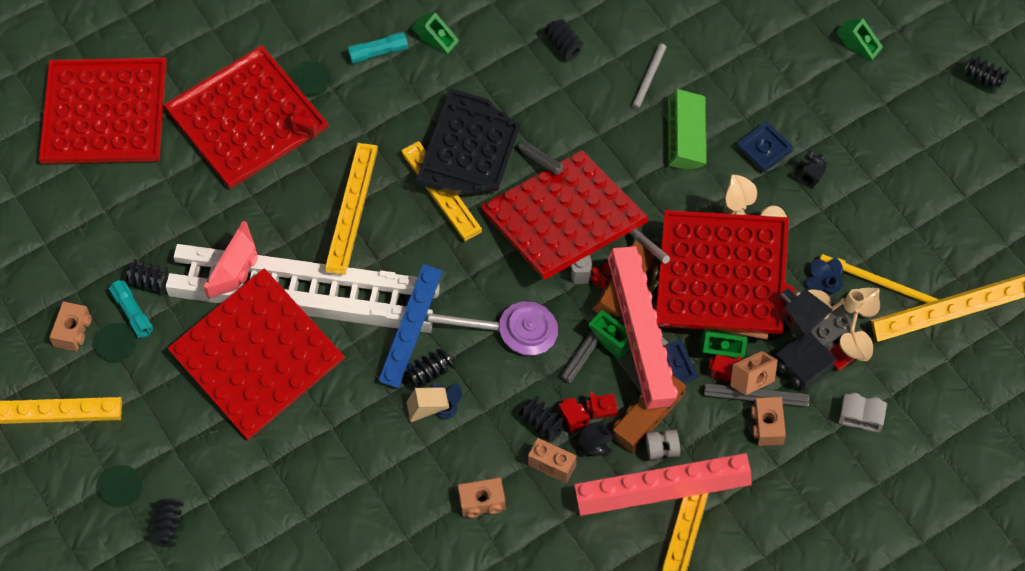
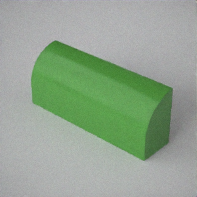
[668,89,706,170]

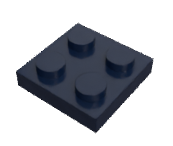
[737,121,794,173]

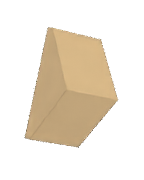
[407,388,449,422]

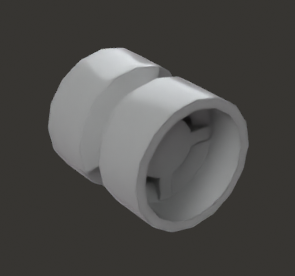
[646,429,680,460]

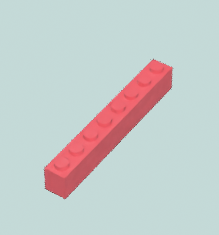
[607,246,677,409]
[575,453,752,516]

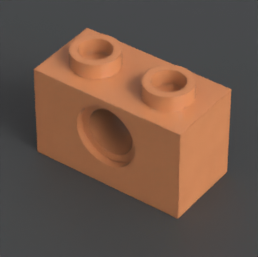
[50,302,91,352]
[730,351,778,395]
[751,397,786,446]
[528,438,577,484]
[458,478,506,518]

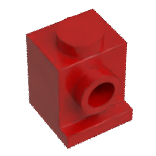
[708,354,742,383]
[559,398,590,434]

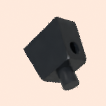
[779,288,833,341]

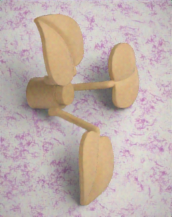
[723,174,787,217]
[797,288,880,361]

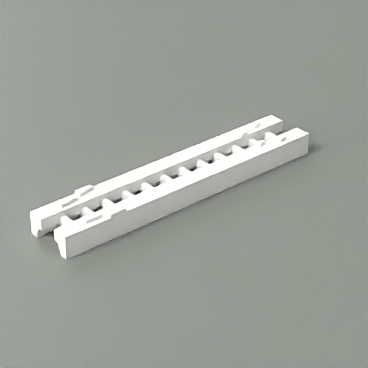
[166,244,440,333]

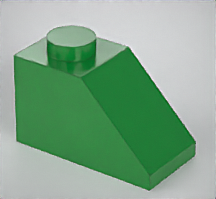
[412,12,459,54]
[837,18,883,60]
[589,310,631,359]
[699,329,748,358]

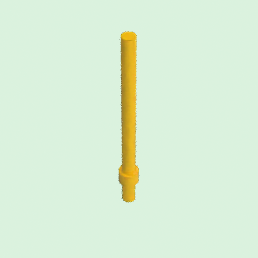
[820,254,939,303]

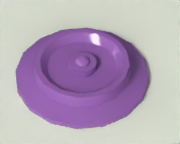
[499,301,558,356]

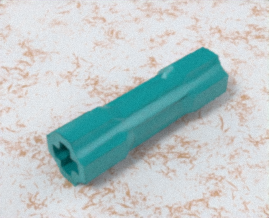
[347,32,408,64]
[109,280,154,338]

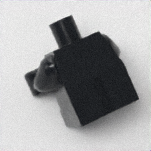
[796,150,827,189]
[578,421,614,456]

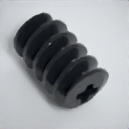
[543,19,584,61]
[963,55,1009,91]
[125,259,169,294]
[407,347,453,388]
[518,396,564,442]
[149,499,184,548]

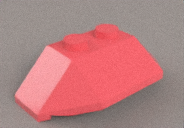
[203,221,258,298]

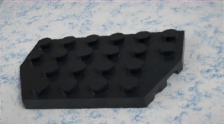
[416,88,520,195]

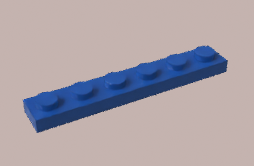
[379,264,443,389]

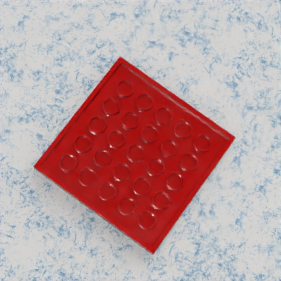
[164,45,329,189]
[39,58,167,164]
[481,150,648,280]
[656,210,789,334]
[168,268,345,440]

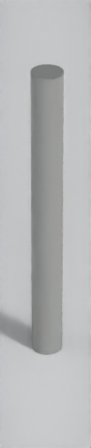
[632,44,666,109]
[629,229,670,264]
[427,313,499,331]

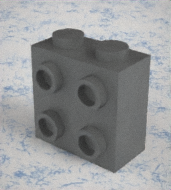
[810,295,857,351]

